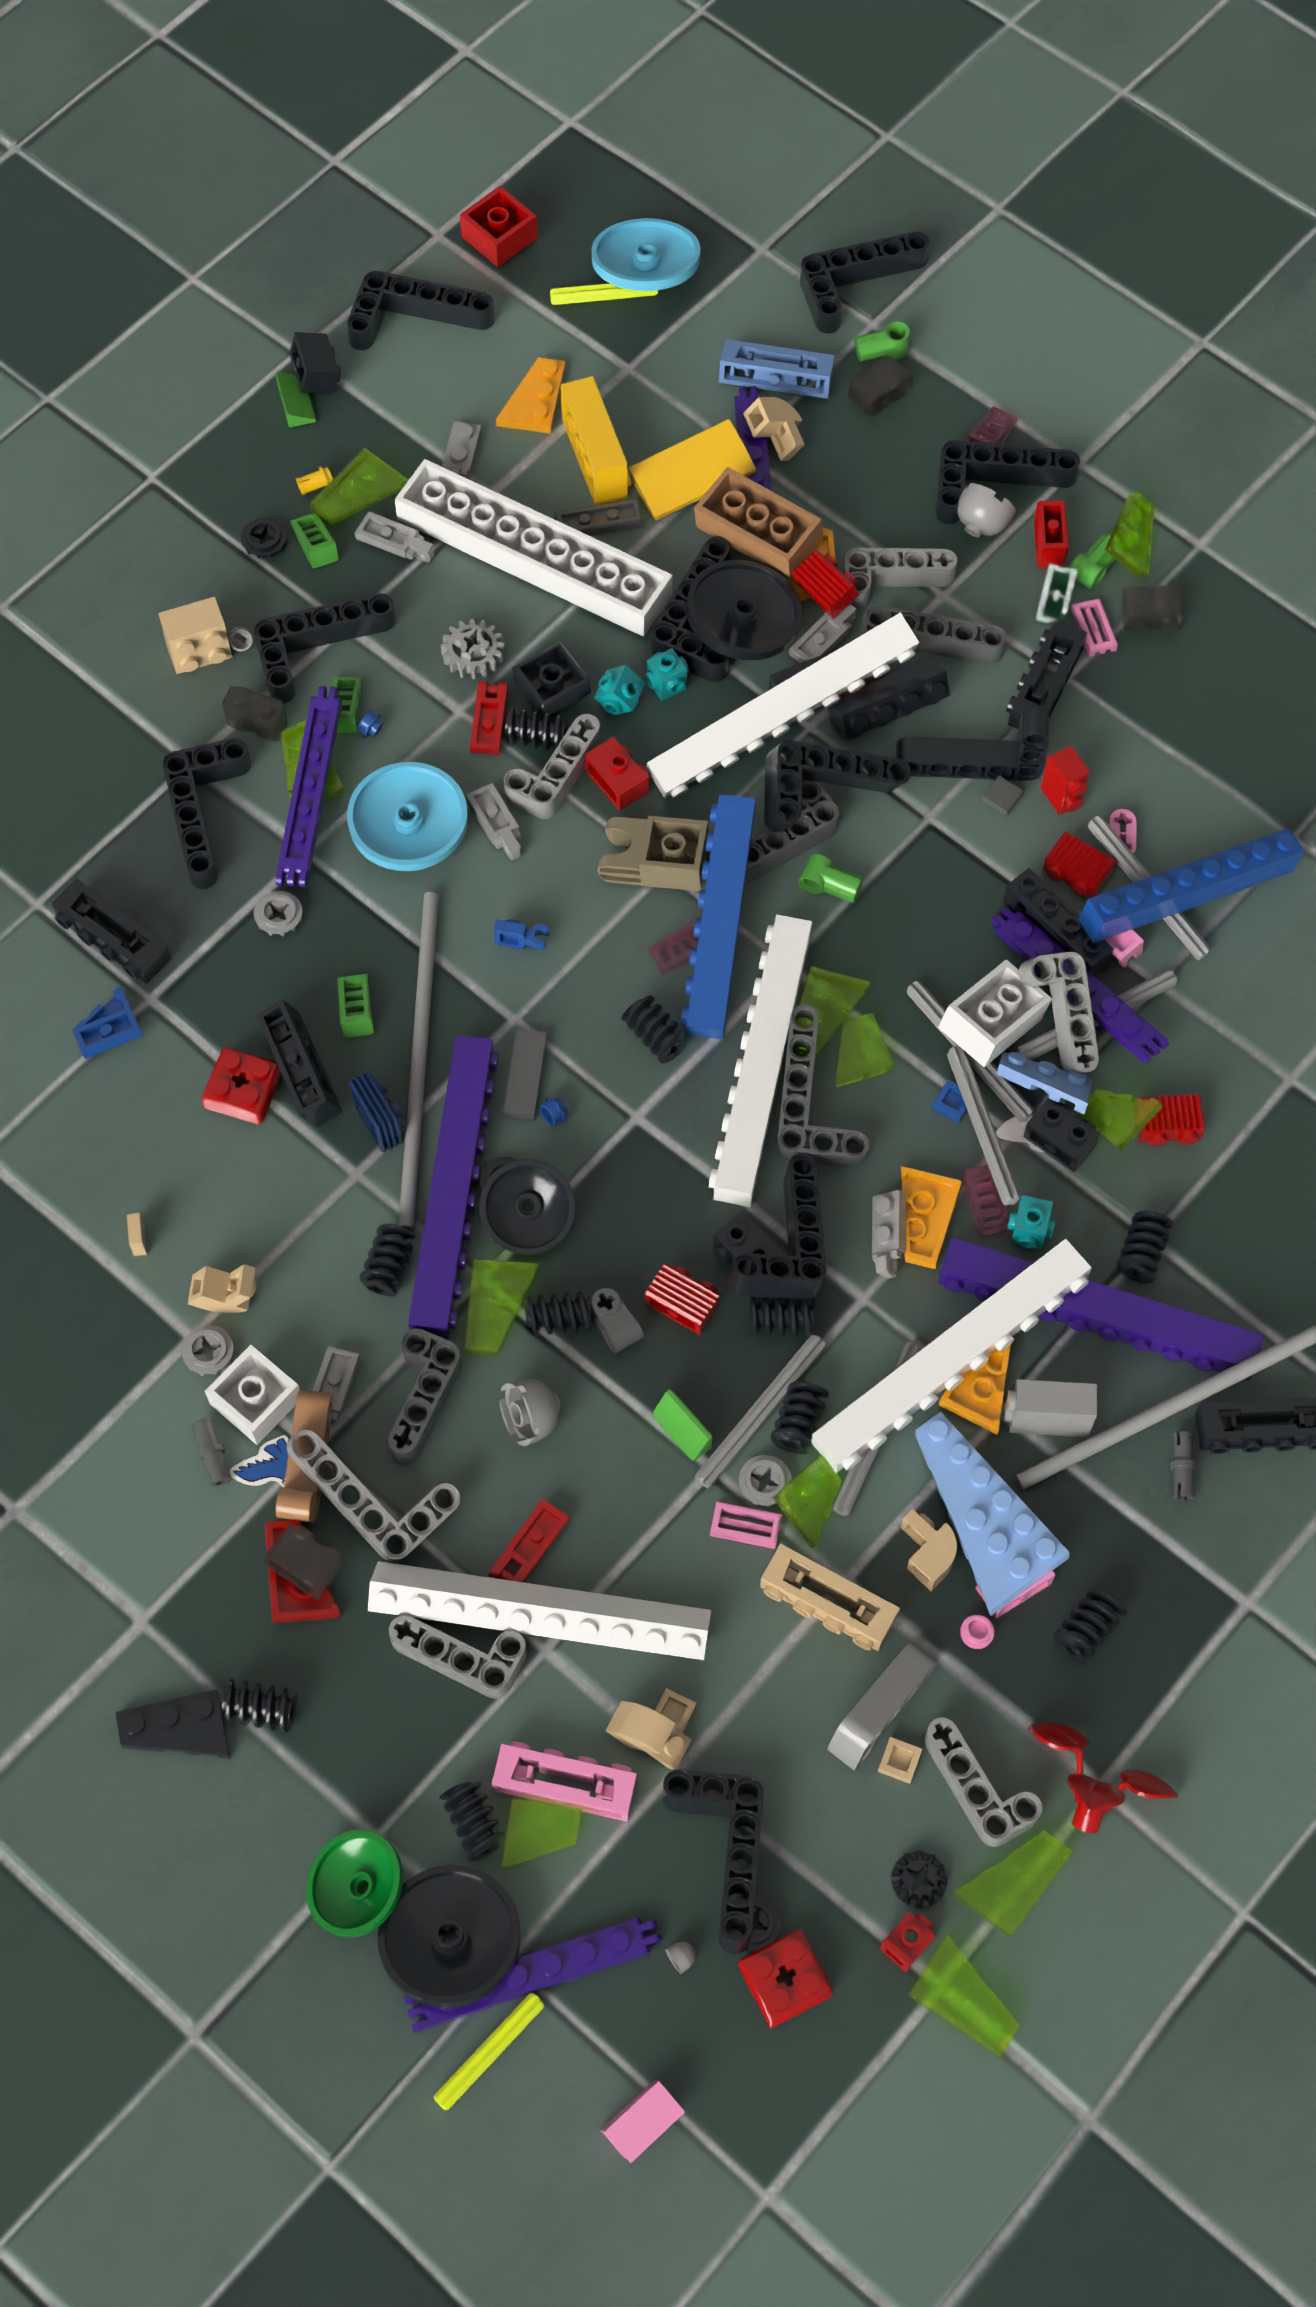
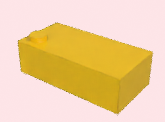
[561,376,631,505]

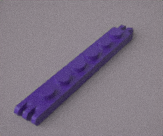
[734,386,771,558]
[276,686,342,887]
[991,907,1169,1064]
[404,1918,663,2033]

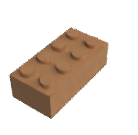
[694,467,823,580]

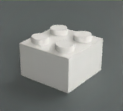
[205,1345,300,1445]

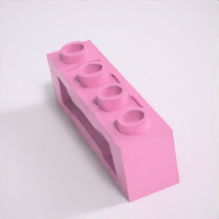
[492,1741,637,1822]

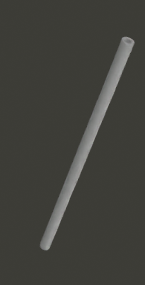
[398,892,439,1231]
[1016,1325,1316,1490]

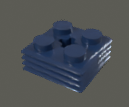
[349,1070,406,1152]

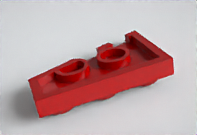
[265,1520,341,1623]

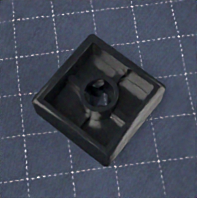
[512,642,591,718]

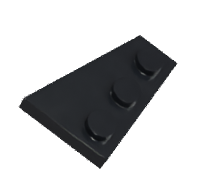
[116,1689,230,1758]

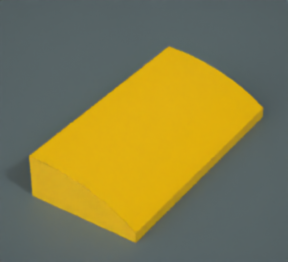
[628,419,756,521]

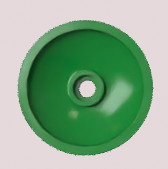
[306,1830,403,1938]

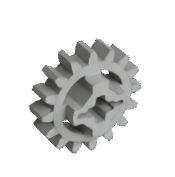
[441,619,505,679]

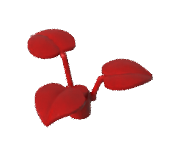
[1028,1722,1179,1833]

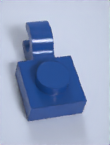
[494,919,549,950]

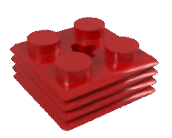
[201,1047,282,1124]
[738,1929,833,2028]

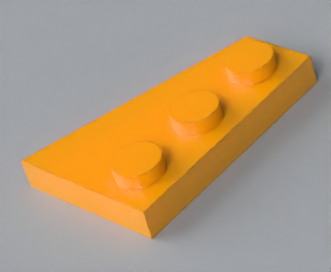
[496,357,566,434]
[901,1166,962,1270]
[939,1344,1011,1435]

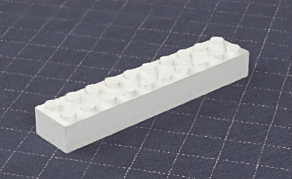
[395,459,673,637]

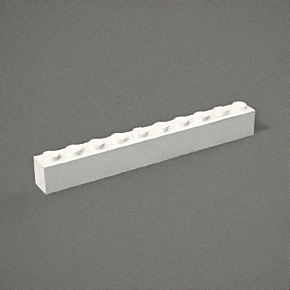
[646,612,919,799]
[709,914,812,1207]
[812,1239,1092,1473]
[368,1561,711,1660]

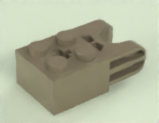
[597,816,709,891]

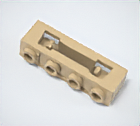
[760,1543,900,1652]

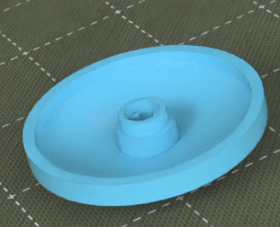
[591,218,701,291]
[347,762,468,871]

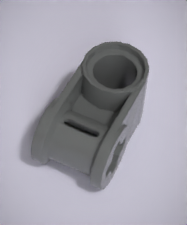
[591,1288,644,1354]

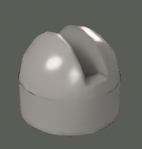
[228,626,253,652]
[665,1942,696,1974]

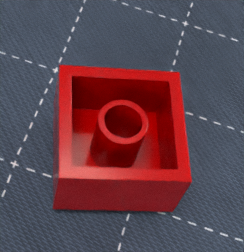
[460,186,538,268]

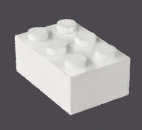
[938,960,1052,1067]

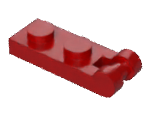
[470,681,508,755]
[488,1499,570,1583]

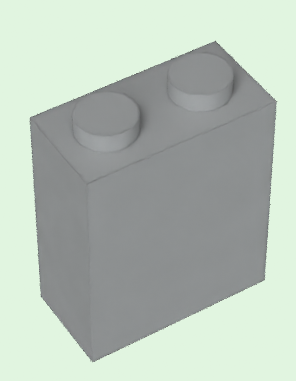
[1004,1379,1097,1438]

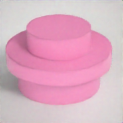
[960,1615,994,1649]

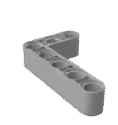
[286,1429,460,1561]

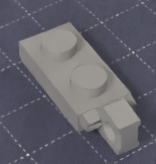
[442,421,482,478]
[355,512,435,563]
[789,604,857,663]
[466,783,522,861]
[872,1190,906,1279]
[313,1346,360,1423]

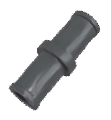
[192,1418,232,1487]
[1170,1431,1196,1501]

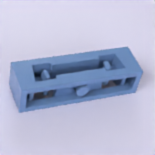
[719,339,835,399]

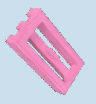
[1071,598,1118,657]
[710,1501,782,1549]

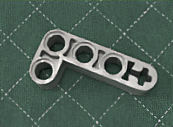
[844,548,957,610]
[504,714,600,819]
[1019,952,1099,1073]
[389,1615,527,1699]
[827,1642,937,1771]
[924,1717,1042,1847]

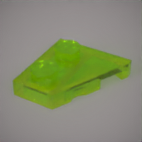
[835,1013,894,1087]
[1076,1089,1163,1151]
[772,1455,842,1548]
[502,1798,582,1867]

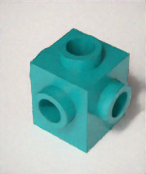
[645,648,689,701]
[594,665,645,716]
[1007,1195,1055,1249]

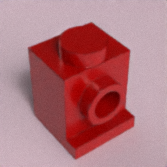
[879,1912,936,1973]

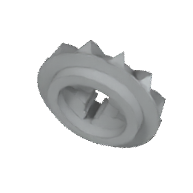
[254,891,303,936]
[181,1325,234,1376]
[738,1455,792,1508]

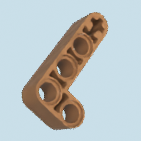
[276,1390,333,1523]

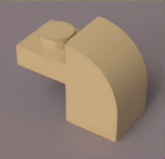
[743,397,805,461]
[188,1264,256,1313]
[901,1509,957,1591]
[605,1701,692,1770]

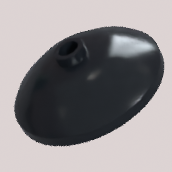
[479,1159,576,1255]

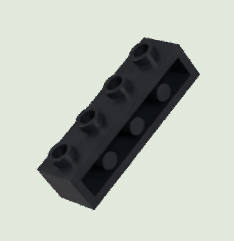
[828,656,950,740]

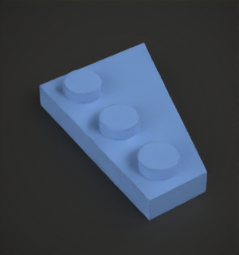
[996,1052,1093,1114]

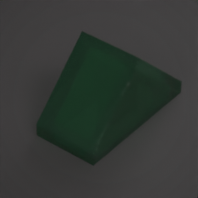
[1036,563,1078,624]

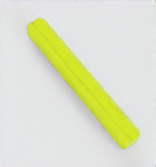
[550,283,658,305]
[434,1993,544,2110]

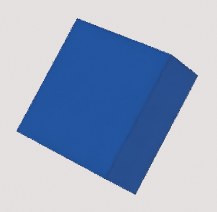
[932,1080,967,1123]

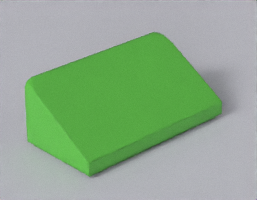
[275,372,316,428]
[653,1389,712,1461]

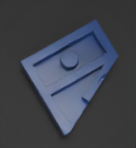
[72,986,143,1059]

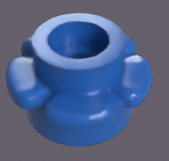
[357,710,384,738]
[539,1097,568,1126]

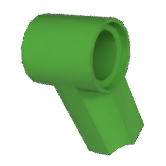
[854,321,910,362]
[1068,534,1122,590]
[798,854,864,903]

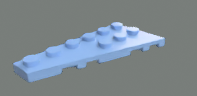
[915,1412,1070,1616]

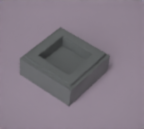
[982,776,1024,816]

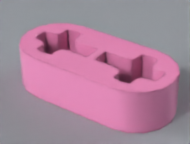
[1107,809,1137,865]

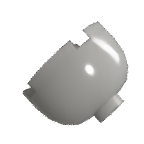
[957,483,1016,538]
[500,1378,561,1446]

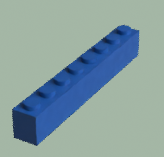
[681,794,755,1039]
[1078,828,1305,943]

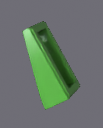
[290,512,339,568]
[331,677,363,734]
[337,974,374,1038]

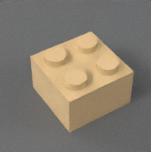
[158,596,232,674]

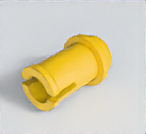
[296,466,334,496]

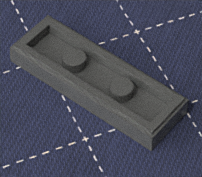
[554,498,643,536]
[503,1029,547,1120]

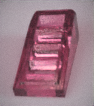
[967,406,1018,444]
[648,917,700,975]
[962,1165,1009,1237]

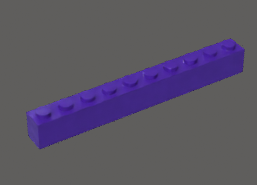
[408,1036,499,1340]
[938,1237,1265,1381]

